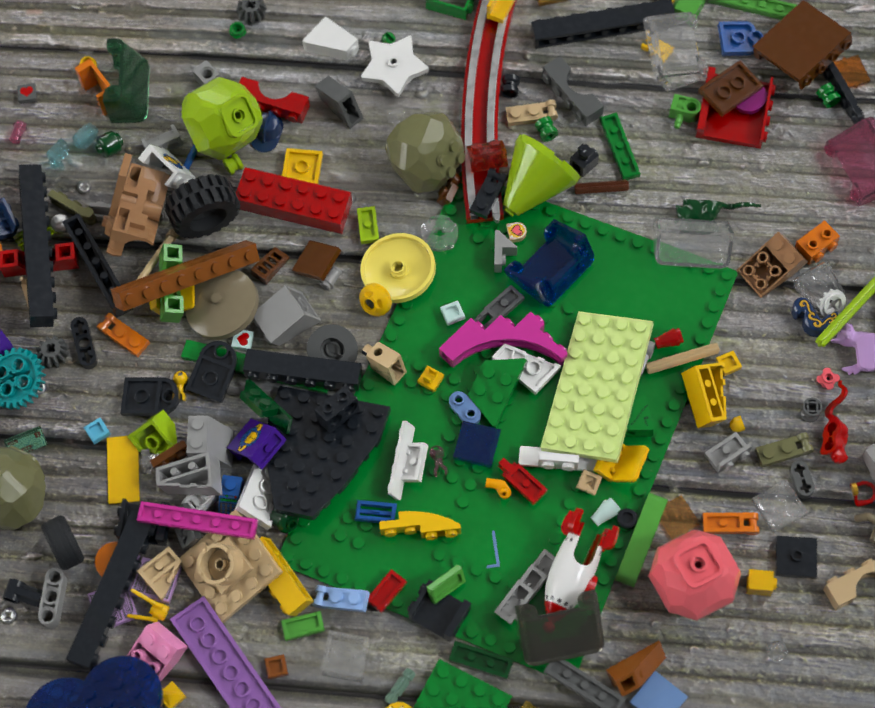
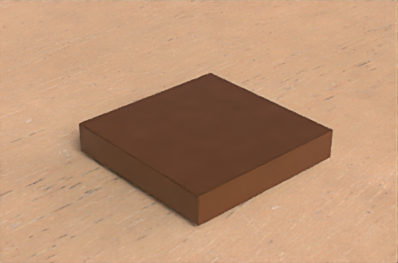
[292,240,341,281]

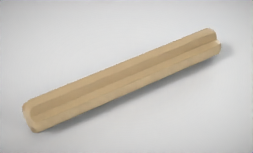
[646,343,720,374]

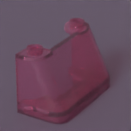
[824,116,875,207]

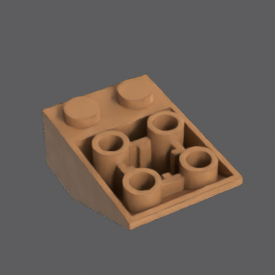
[737,232,808,298]

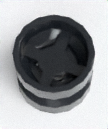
[501,74,520,99]

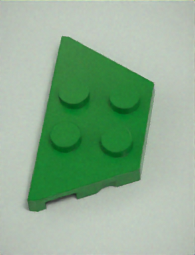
[468,358,528,428]

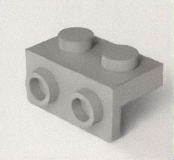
[704,432,752,473]

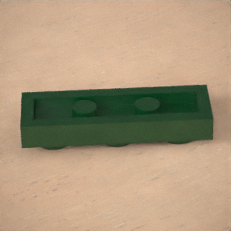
[449,641,514,680]

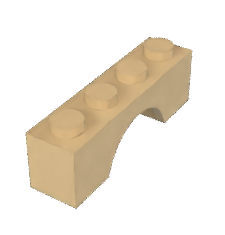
[823,559,875,611]

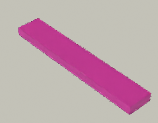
[137,501,258,540]

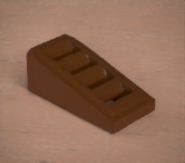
[250,247,290,285]

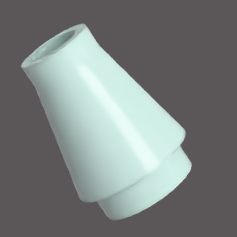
[590,498,621,526]

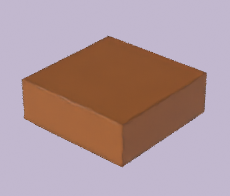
[264,654,289,680]

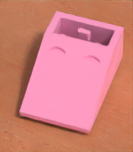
[116,622,188,698]

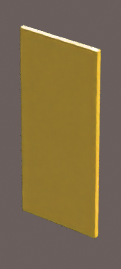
[107,436,140,504]

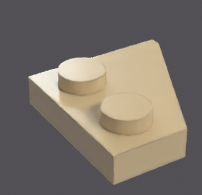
[137,547,182,601]

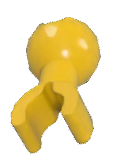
[172,371,188,401]

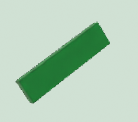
[599,112,641,180]

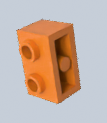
[795,220,840,265]

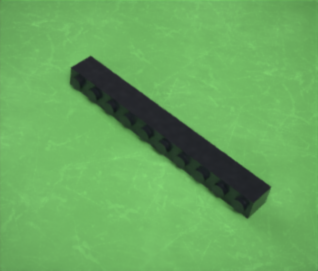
[18,165,57,328]

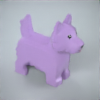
[831,323,875,375]

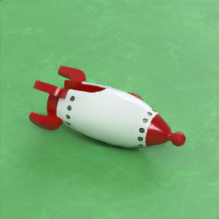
[543,508,620,633]

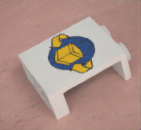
[138,144,196,189]

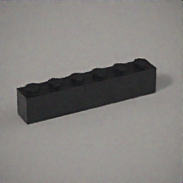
[63,213,133,318]
[243,349,362,393]

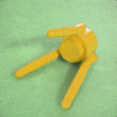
[127,587,170,623]

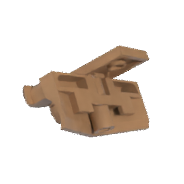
[101,153,170,257]

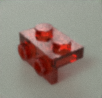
[466,140,508,172]

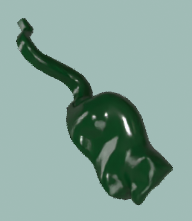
[675,199,761,223]

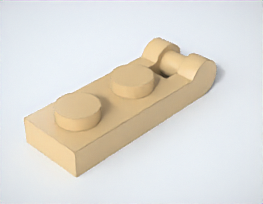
[505,100,558,126]

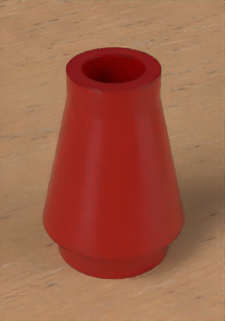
[654,328,684,349]

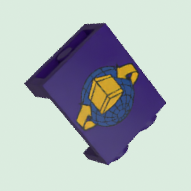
[226,418,286,470]

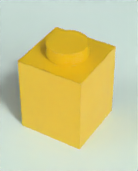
[746,569,777,596]

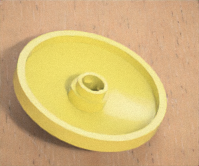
[360,233,436,303]

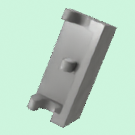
[141,124,183,151]

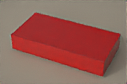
[368,569,407,614]

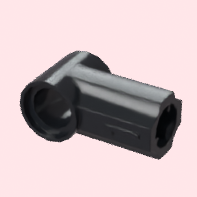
[2,578,43,608]

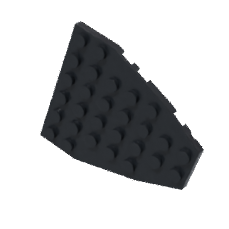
[268,386,391,521]

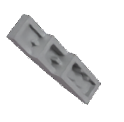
[495,549,555,624]

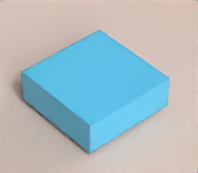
[84,418,111,445]

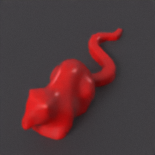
[820,380,849,465]

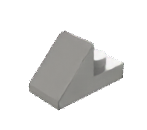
[494,230,517,272]

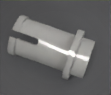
[320,266,342,291]

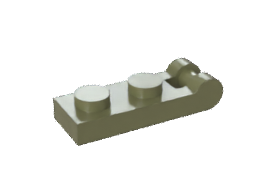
[48,189,97,225]
[755,432,814,468]

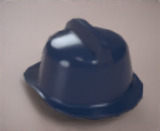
[251,111,284,152]

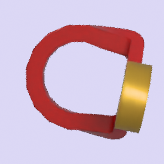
[850,481,875,507]

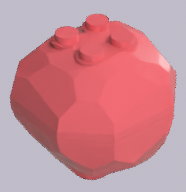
[648,530,741,621]

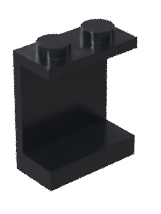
[114,498,171,546]
[407,579,472,642]

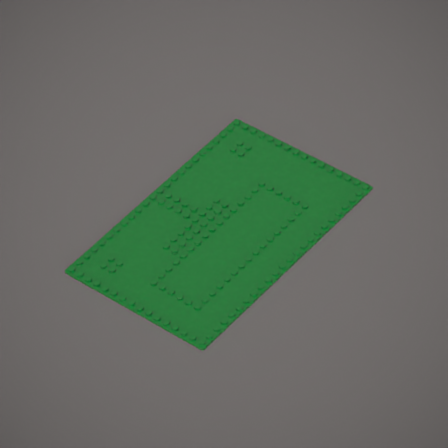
[280,171,738,676]

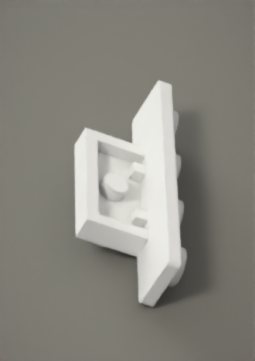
[388,421,428,500]
[519,446,597,472]

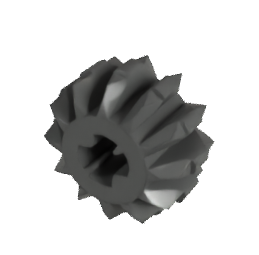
[236,0,267,25]
[36,335,69,368]

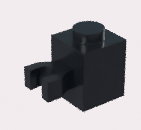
[570,144,599,178]

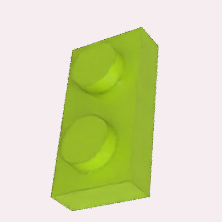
[357,206,379,245]

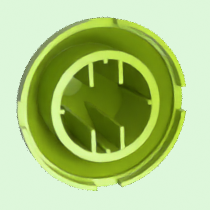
[503,134,580,217]

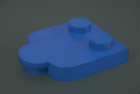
[718,21,763,56]

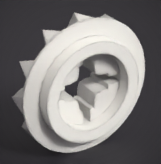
[817,289,846,317]

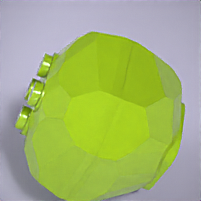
[181,77,263,160]

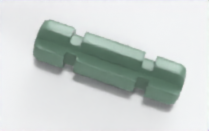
[385,668,415,704]

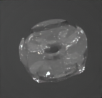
[421,215,458,252]

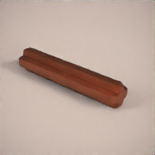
[574,180,629,194]

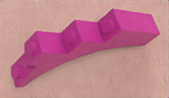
[439,312,568,368]

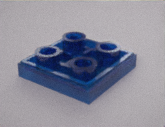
[453,421,501,468]

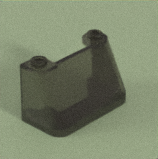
[514,589,605,666]

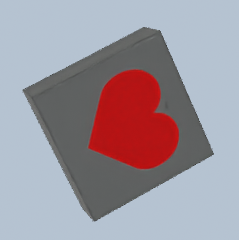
[17,83,38,104]

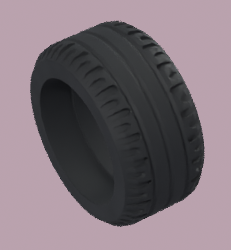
[41,515,84,570]

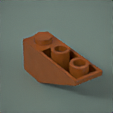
[606,640,666,696]

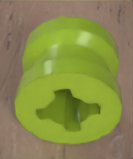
[222,153,244,176]

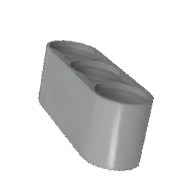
[38,567,67,629]

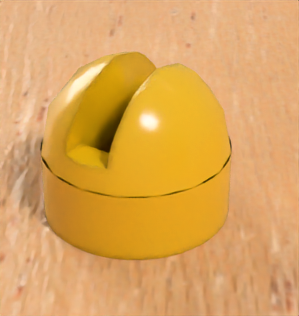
[730,416,745,432]

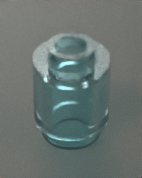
[72,123,99,150]

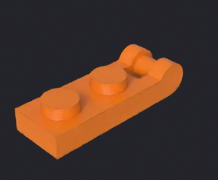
[96,312,150,357]
[702,512,760,535]

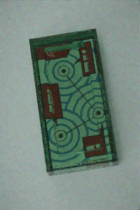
[4,426,48,453]

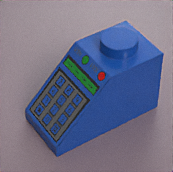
[218,475,245,514]

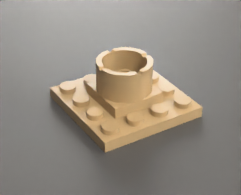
[180,510,283,623]

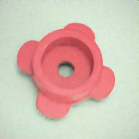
[816,368,840,390]

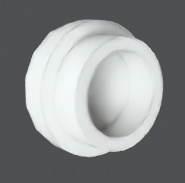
[51,214,68,232]

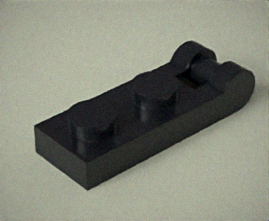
[469,168,508,220]

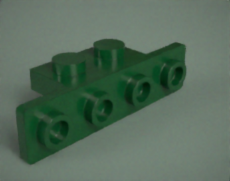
[240,379,292,434]

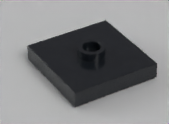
[776,536,817,579]

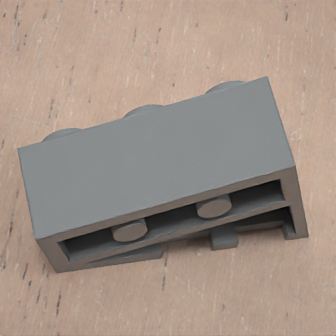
[155,451,223,496]

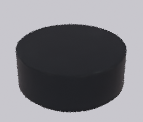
[617,508,637,530]

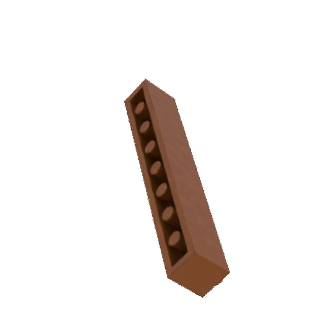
[110,240,260,311]

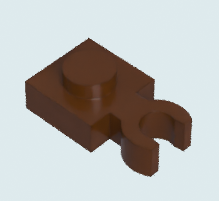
[437,173,462,206]

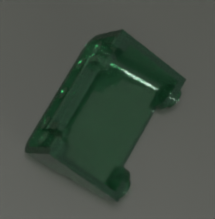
[103,38,150,123]

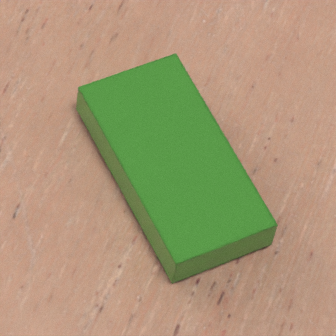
[426,564,466,604]
[281,611,325,641]

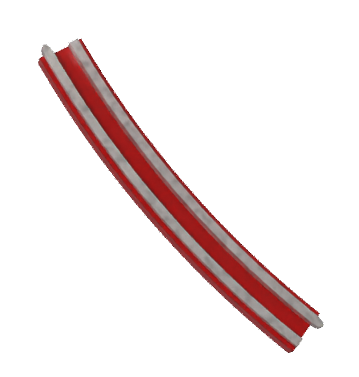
[461,0,517,224]

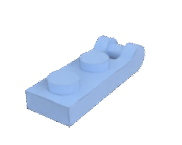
[312,585,370,612]

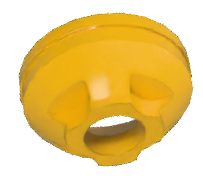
[359,283,392,317]

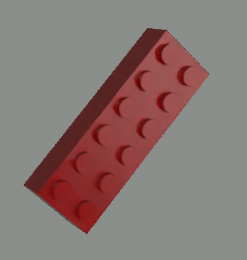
[236,167,352,234]

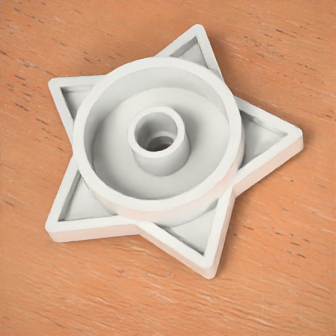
[361,36,429,97]

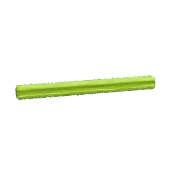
[815,276,875,348]

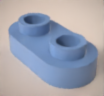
[449,391,481,426]

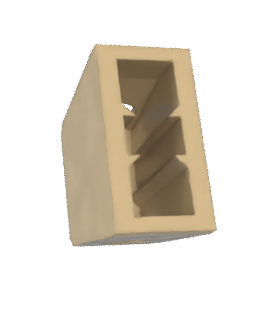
[362,342,407,386]

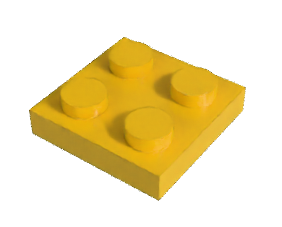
[282,148,323,184]

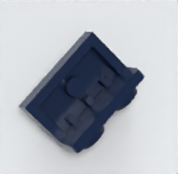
[0,197,19,240]

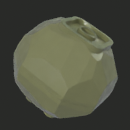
[385,112,465,193]
[0,446,46,530]

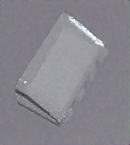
[653,217,734,269]

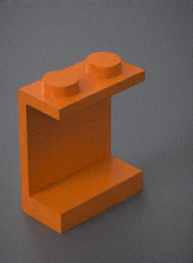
[75,59,120,116]

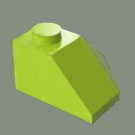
[127,409,177,456]

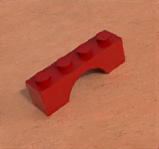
[239,77,310,124]
[0,242,79,278]

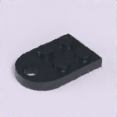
[186,341,238,403]
[120,377,181,416]

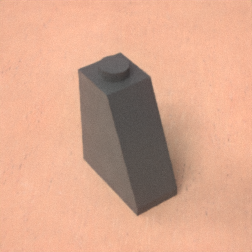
[315,76,364,129]

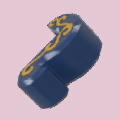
[791,297,838,337]

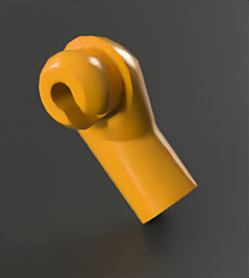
[485,478,511,499]

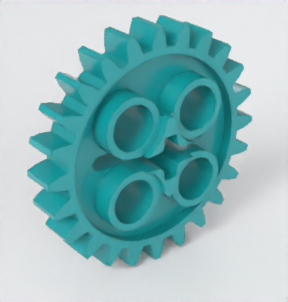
[0,347,46,410]

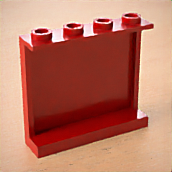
[695,67,776,149]

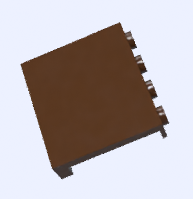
[752,0,852,90]

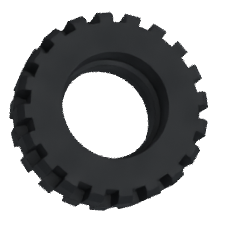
[165,174,240,239]

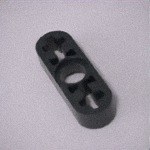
[70,317,98,369]

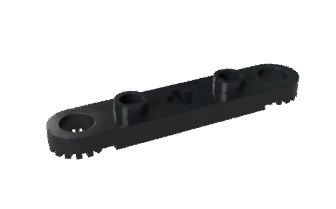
[823,62,865,126]

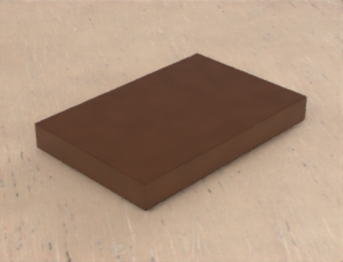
[698,60,764,117]

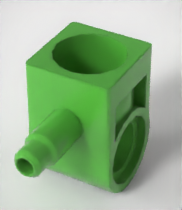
[669,94,701,129]

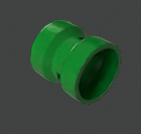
[816,83,841,108]
[535,116,559,142]

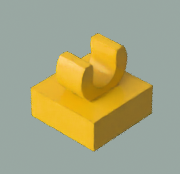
[418,365,444,392]

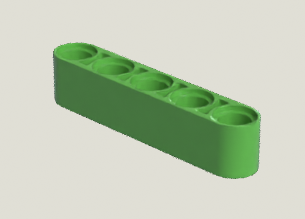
[615,492,668,588]

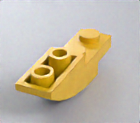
[379,511,461,540]

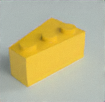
[681,362,726,429]

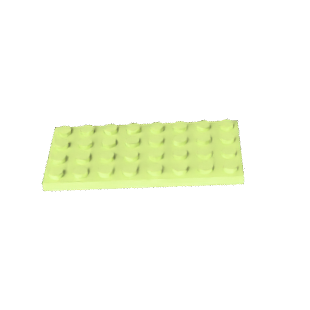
[540,311,654,463]

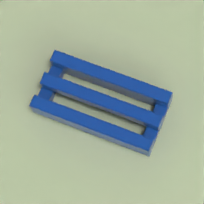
[355,500,397,523]

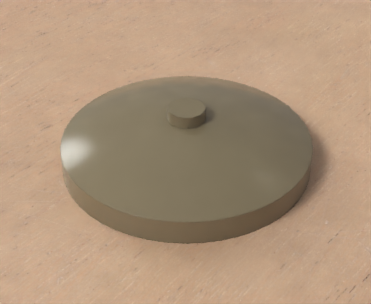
[186,270,259,340]

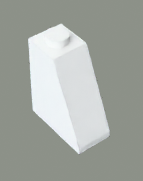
[302,16,359,61]

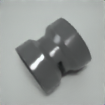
[800,398,822,423]

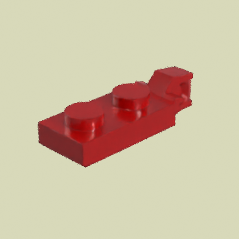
[498,458,548,505]

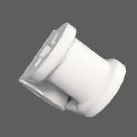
[181,495,219,511]

